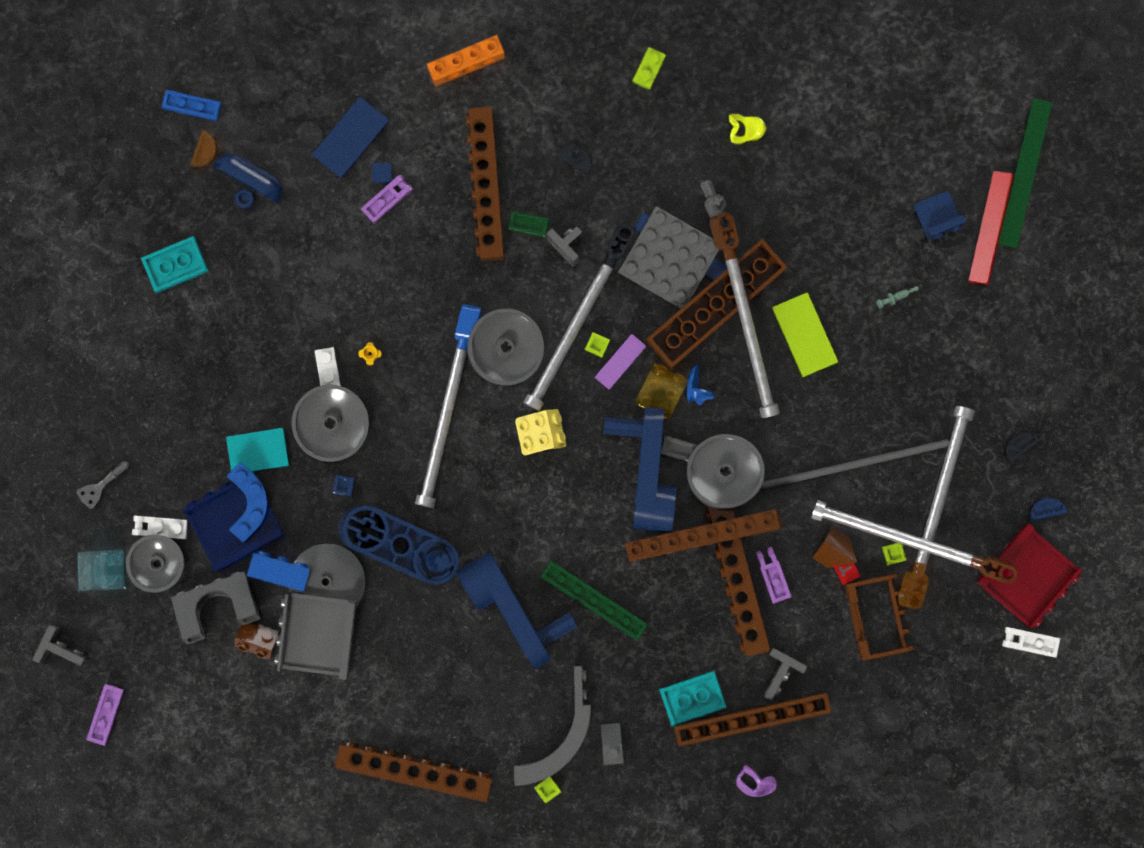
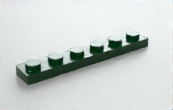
[540,561,648,640]

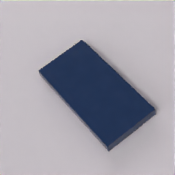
[312,97,390,179]

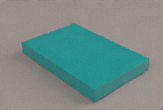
[141,236,209,293]
[226,428,289,472]
[659,671,727,726]

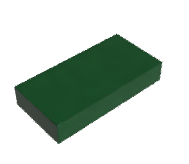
[508,211,549,238]

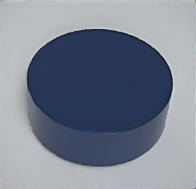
[235,189,255,209]

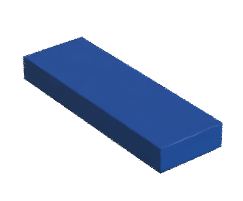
[162,90,222,122]

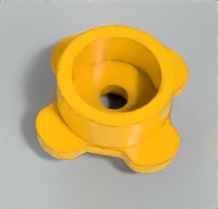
[359,342,382,365]

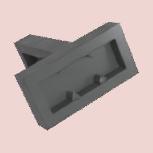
[32,625,88,666]
[764,648,807,700]

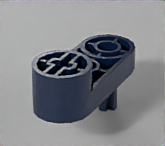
[603,406,676,533]
[338,506,459,585]
[456,552,578,669]

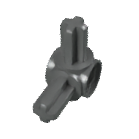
[700,180,728,218]

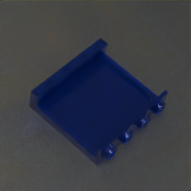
[182,482,285,572]

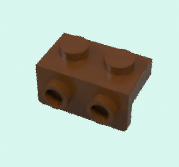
[234,622,280,659]

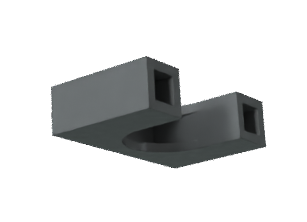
[171,572,261,645]

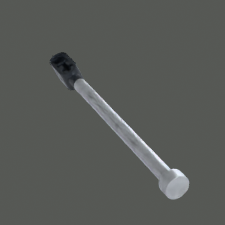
[523,224,634,411]

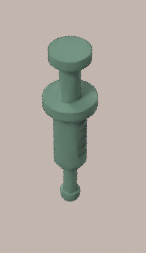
[876,286,919,309]

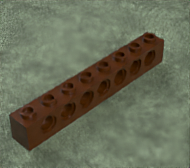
[466,107,504,262]
[705,506,770,657]
[625,509,783,562]
[673,692,831,746]
[335,741,493,802]

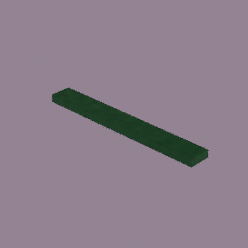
[998,98,1052,249]

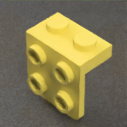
[515,409,566,455]

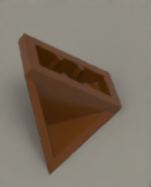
[812,526,857,568]

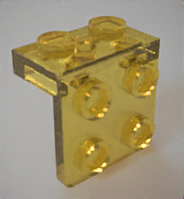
[636,363,688,419]

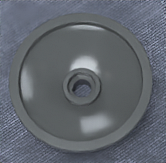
[126,534,184,593]

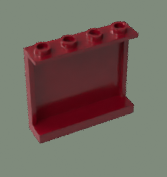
[976,524,1083,628]

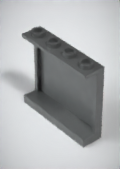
[275,591,357,680]

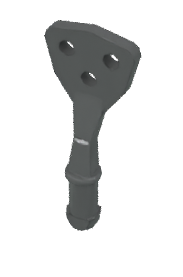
[77,461,129,509]

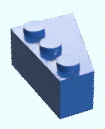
[247,551,311,592]

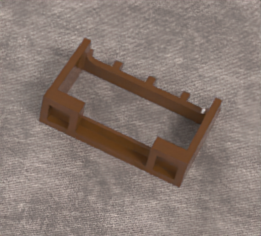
[845,574,914,661]

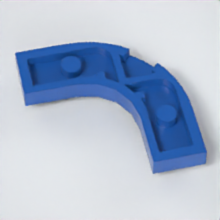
[227,461,267,543]

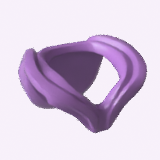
[736,765,777,797]

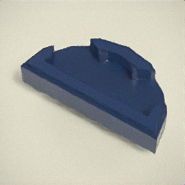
[1029,498,1069,521]

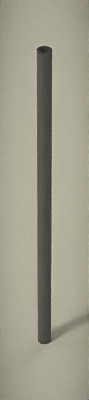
[762,439,949,490]

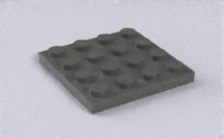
[618,206,719,309]

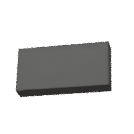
[660,436,698,462]

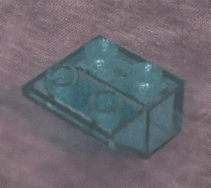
[77,550,125,591]

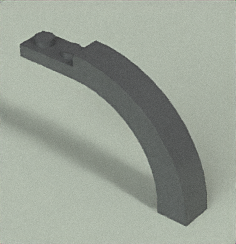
[514,666,591,786]

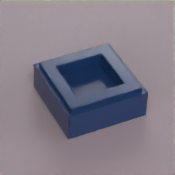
[372,163,392,183]
[332,475,355,497]

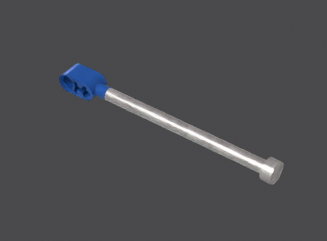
[415,304,482,508]

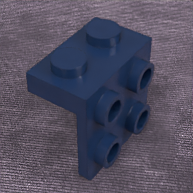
[914,191,967,240]

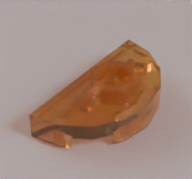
[190,130,216,167]

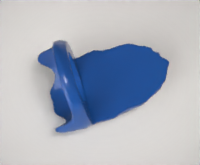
[687,364,715,405]

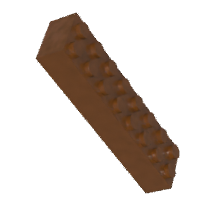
[645,238,788,369]

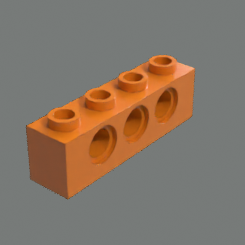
[427,35,505,87]

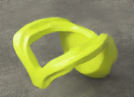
[729,114,766,144]

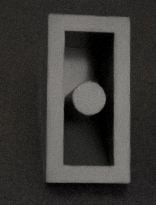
[600,723,623,765]

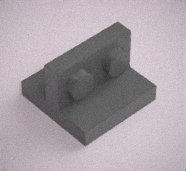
[547,227,582,267]

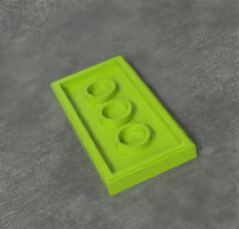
[772,292,838,378]

